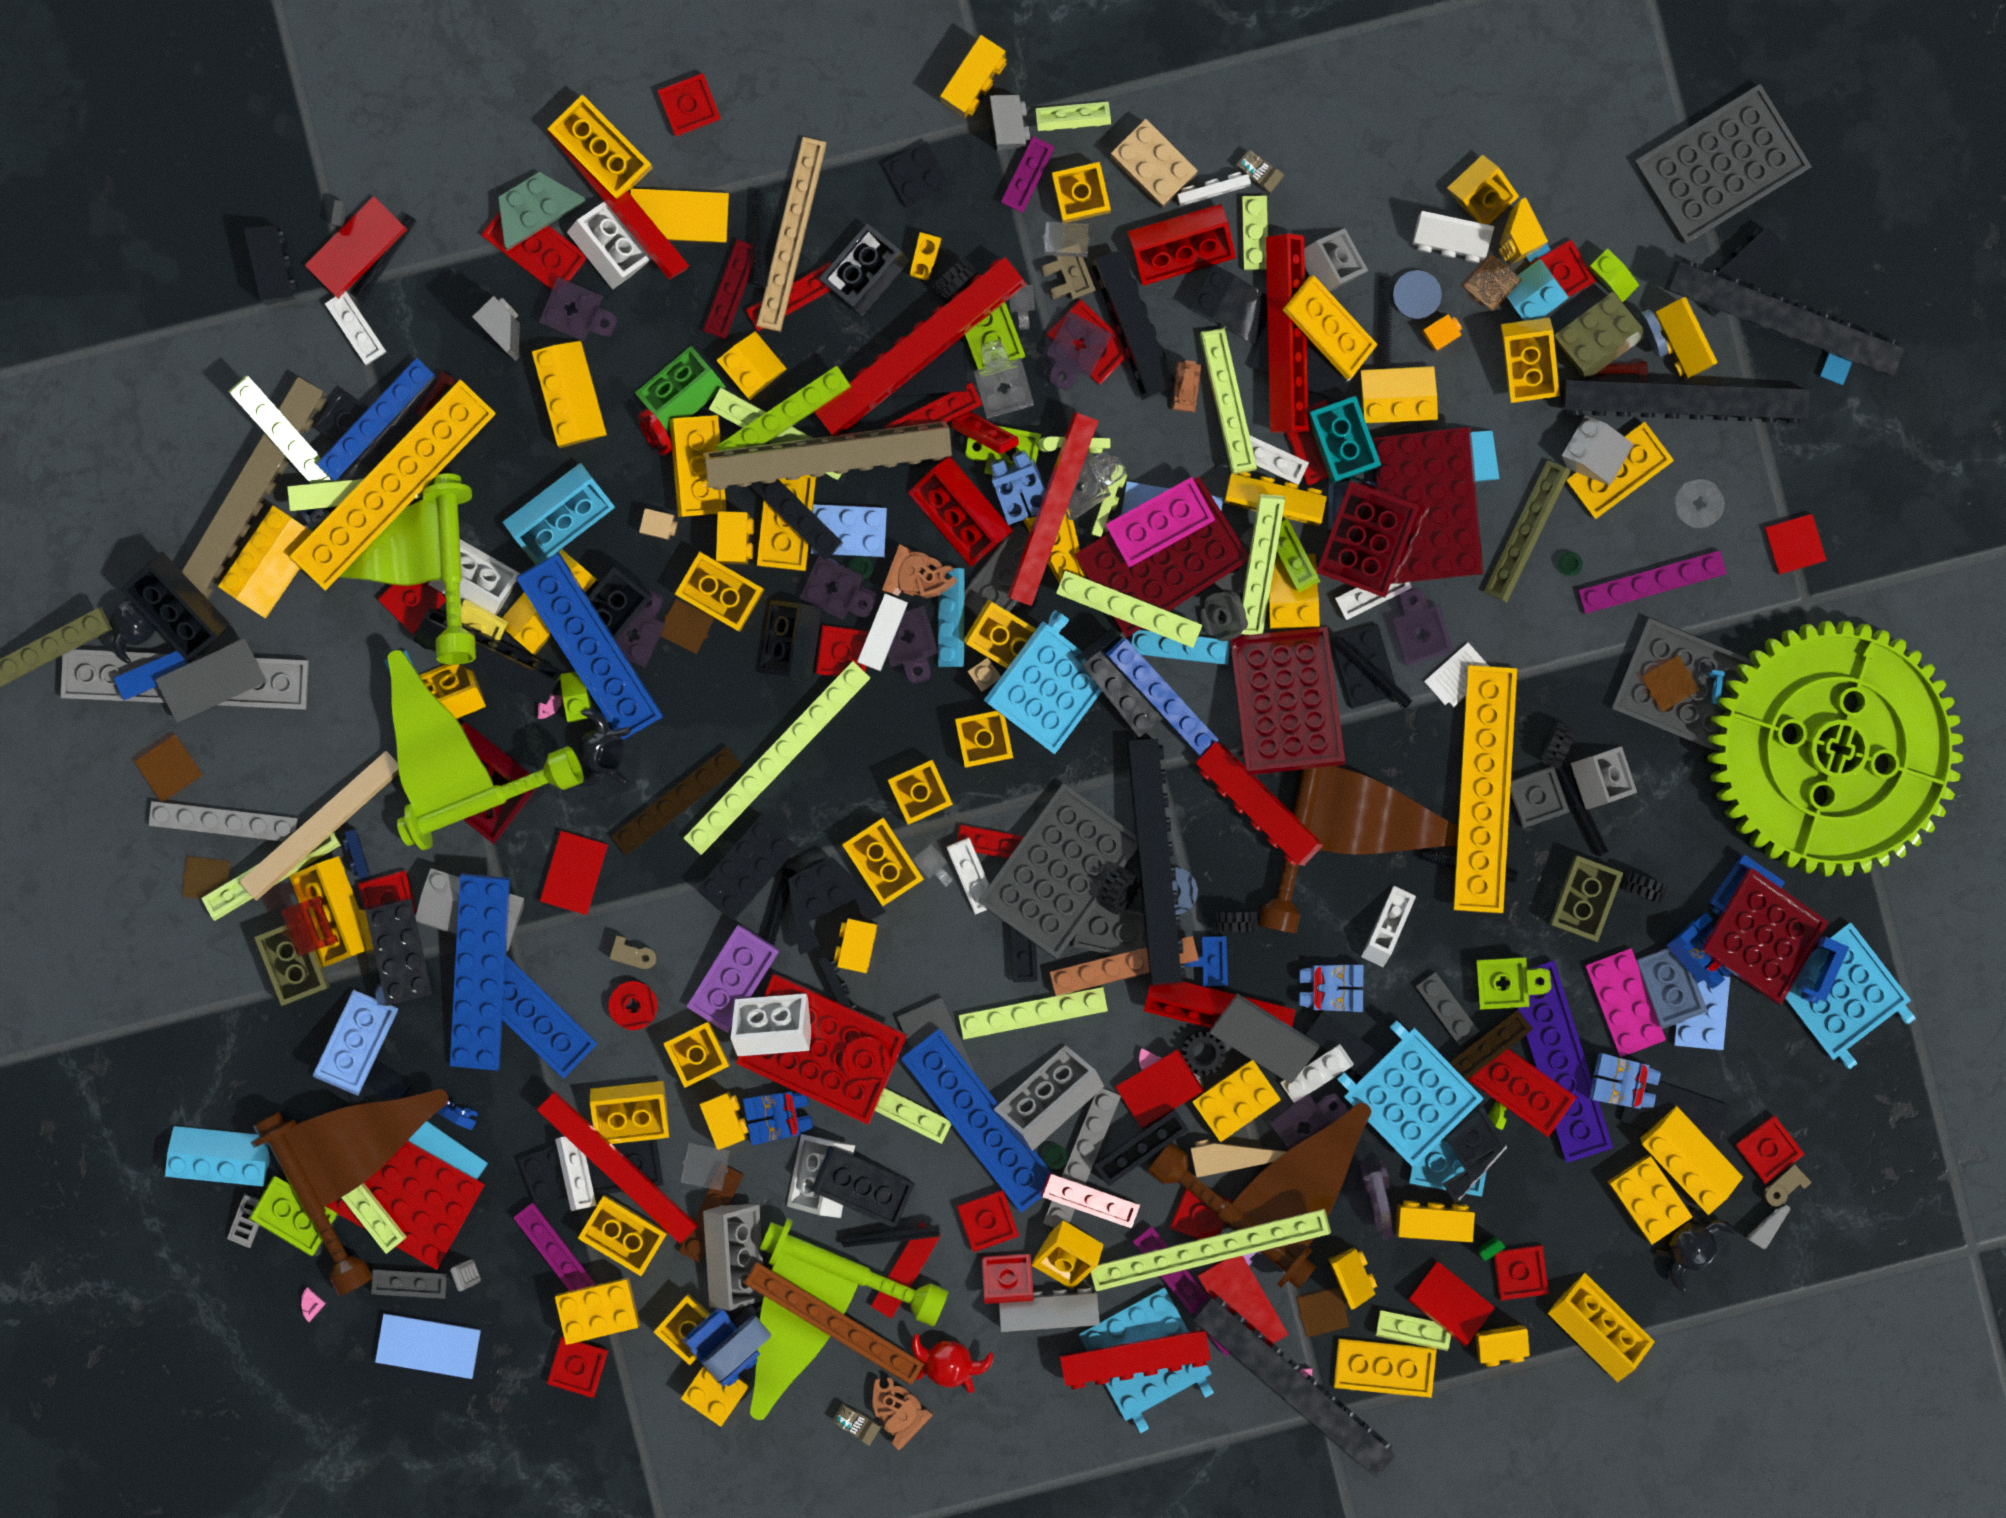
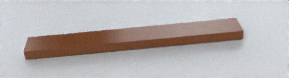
[743,1262,924,1385]

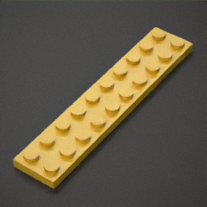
[289,379,496,591]
[1453,665,1517,913]

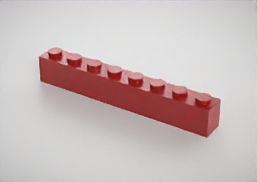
[1266,234,1309,434]

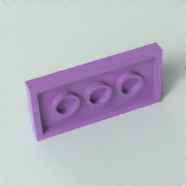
[686,924,780,1033]

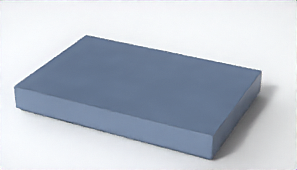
[1636,948,1708,1029]

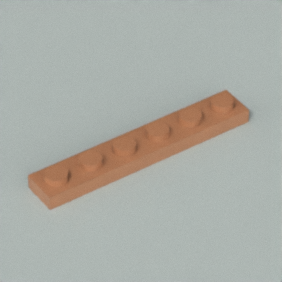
[1050,936,1199,996]

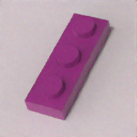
[1001,136,1055,214]

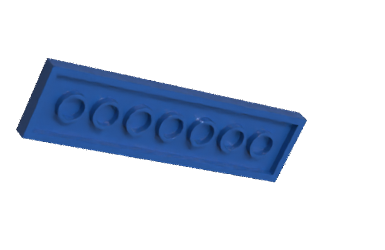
[516,552,663,740]
[450,873,510,1071]
[901,1028,1053,1213]

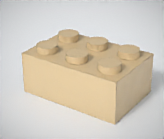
[1110,119,1198,208]

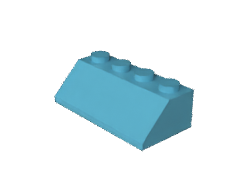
[503,463,615,565]
[165,1126,271,1186]

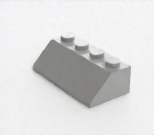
[472,296,520,361]
[416,868,524,952]
[993,1045,1104,1151]
[703,1204,764,1311]
[999,1288,1100,1332]

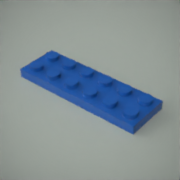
[503,955,598,1079]

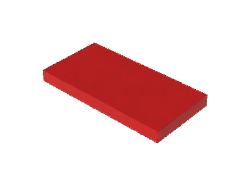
[305,196,407,299]
[481,211,587,295]
[1469,1048,1577,1137]
[1197,1256,1289,1346]

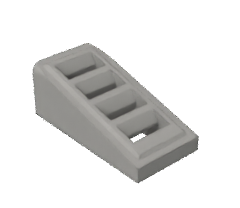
[227,1193,259,1248]
[1746,1204,1790,1249]
[450,1259,481,1292]

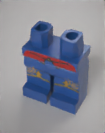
[1667,912,1731,989]
[743,1091,813,1146]

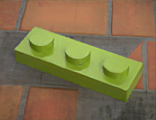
[1277,518,1321,593]

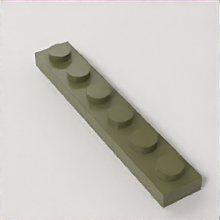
[1484,460,1571,603]
[0,607,112,688]

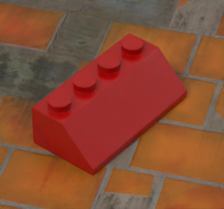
[1127,204,1236,286]
[908,456,1013,567]

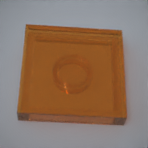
[135,734,203,802]

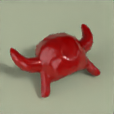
[911,1333,993,1393]

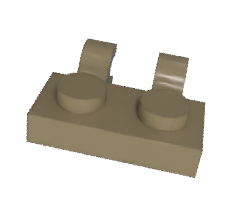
[1041,245,1096,300]

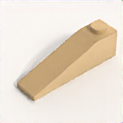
[1190,1139,1287,1177]

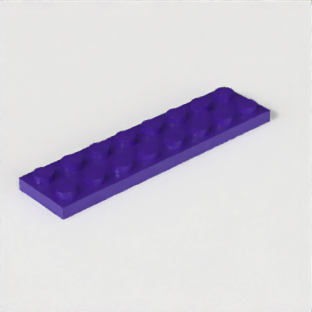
[1509,960,1613,1163]

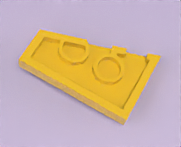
[1023,510,1086,584]

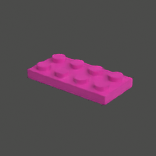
[1105,477,1215,568]
[1585,948,1666,1057]

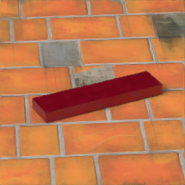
[703,239,754,340]

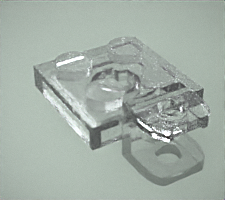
[974,340,1034,419]
[1050,452,1126,521]

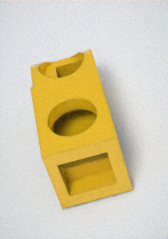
[910,232,942,281]

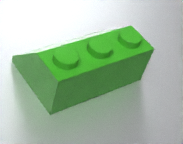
[635,346,726,434]

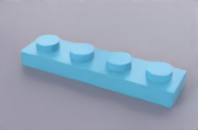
[938,568,964,667]
[1131,630,1230,665]

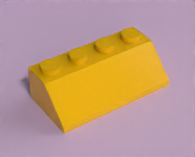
[547,94,653,199]
[1499,197,1548,265]
[532,341,607,448]
[1224,472,1327,526]
[218,505,313,618]
[502,549,598,655]
[289,856,366,967]
[1640,1105,1743,1215]
[1548,1273,1655,1382]

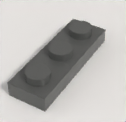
[1415,972,1479,1046]
[371,1269,447,1299]

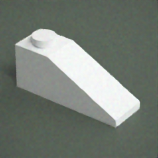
[1361,886,1416,967]

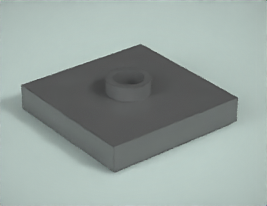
[1510,767,1570,828]

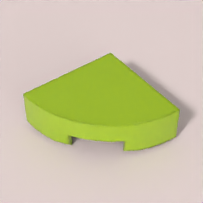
[1488,1100,1507,1130]

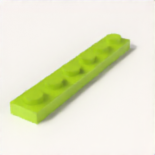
[715,366,851,451]

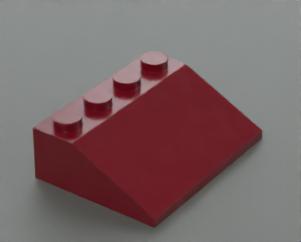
[1316,477,1420,598]
[461,722,539,844]

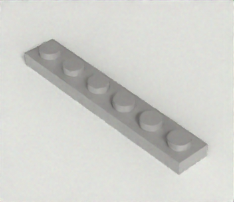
[149,801,299,841]
[1043,1088,1121,1228]

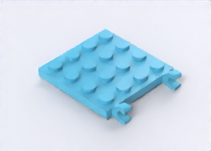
[984,610,1102,754]
[1785,922,1916,1069]
[1337,1020,1484,1167]
[1079,1287,1214,1433]

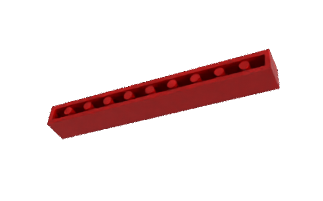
[815,257,1027,436]

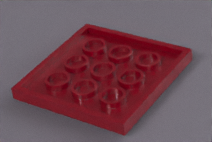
[1701,868,1829,1005]

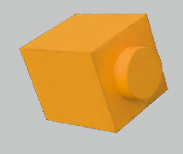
[1422,314,1462,352]

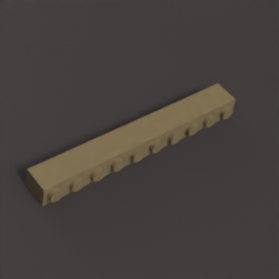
[182,377,327,599]
[703,421,952,490]

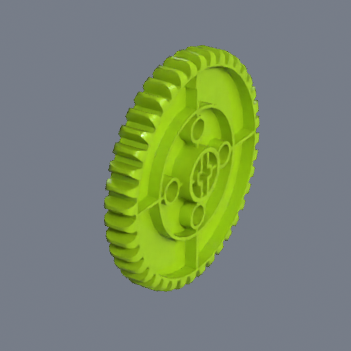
[1708,621,1963,876]

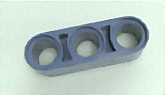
[702,1315,771,1382]

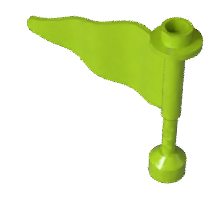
[299,474,476,665]
[388,650,583,851]
[750,1218,949,1420]

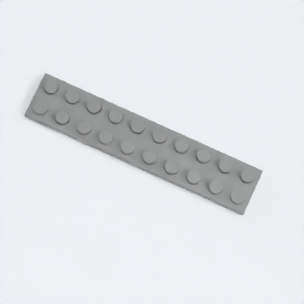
[61,650,309,710]

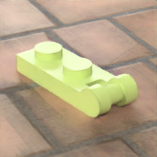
[1038,437,1110,454]

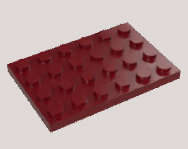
[1373,427,1484,585]
[1075,476,1249,638]
[1230,627,1345,775]

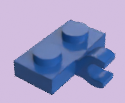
[1185,936,1228,986]
[436,1100,478,1130]

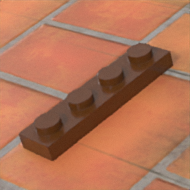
[679,1164,744,1263]

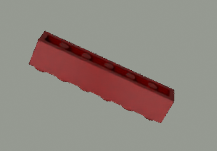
[1196,742,1324,866]
[1143,981,1295,1028]
[1060,1329,1211,1389]

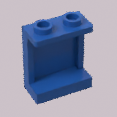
[1709,855,1785,916]
[1797,937,1849,1004]
[681,1308,760,1387]

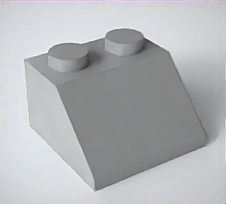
[990,95,1030,151]
[1304,228,1368,292]
[1562,415,1633,486]
[1571,746,1637,810]

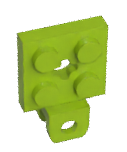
[965,426,1041,476]
[1477,957,1551,1010]

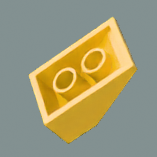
[1268,554,1320,629]
[1328,1247,1377,1310]

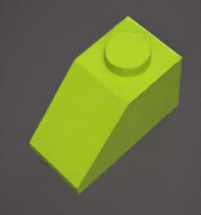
[1588,248,1639,303]
[560,671,592,723]

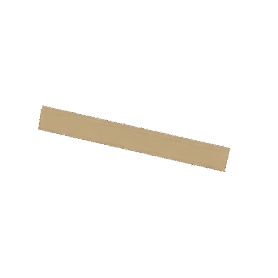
[757,137,827,332]
[239,751,399,901]

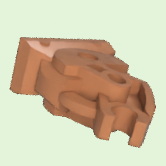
[1171,360,1201,413]
[882,544,957,598]
[872,1377,934,1451]

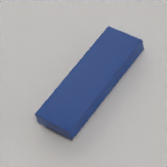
[114,651,188,701]

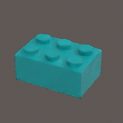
[1308,396,1381,484]

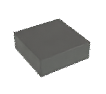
[331,200,347,228]

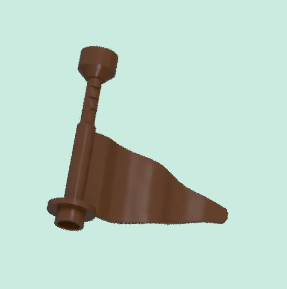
[1258,766,1458,934]
[250,1089,449,1296]
[1147,1102,1372,1289]

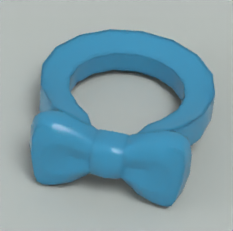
[1709,670,1725,704]

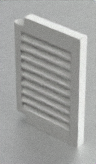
[1424,643,1489,707]

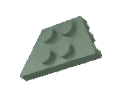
[498,172,585,251]

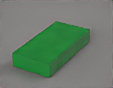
[1476,1237,1505,1261]

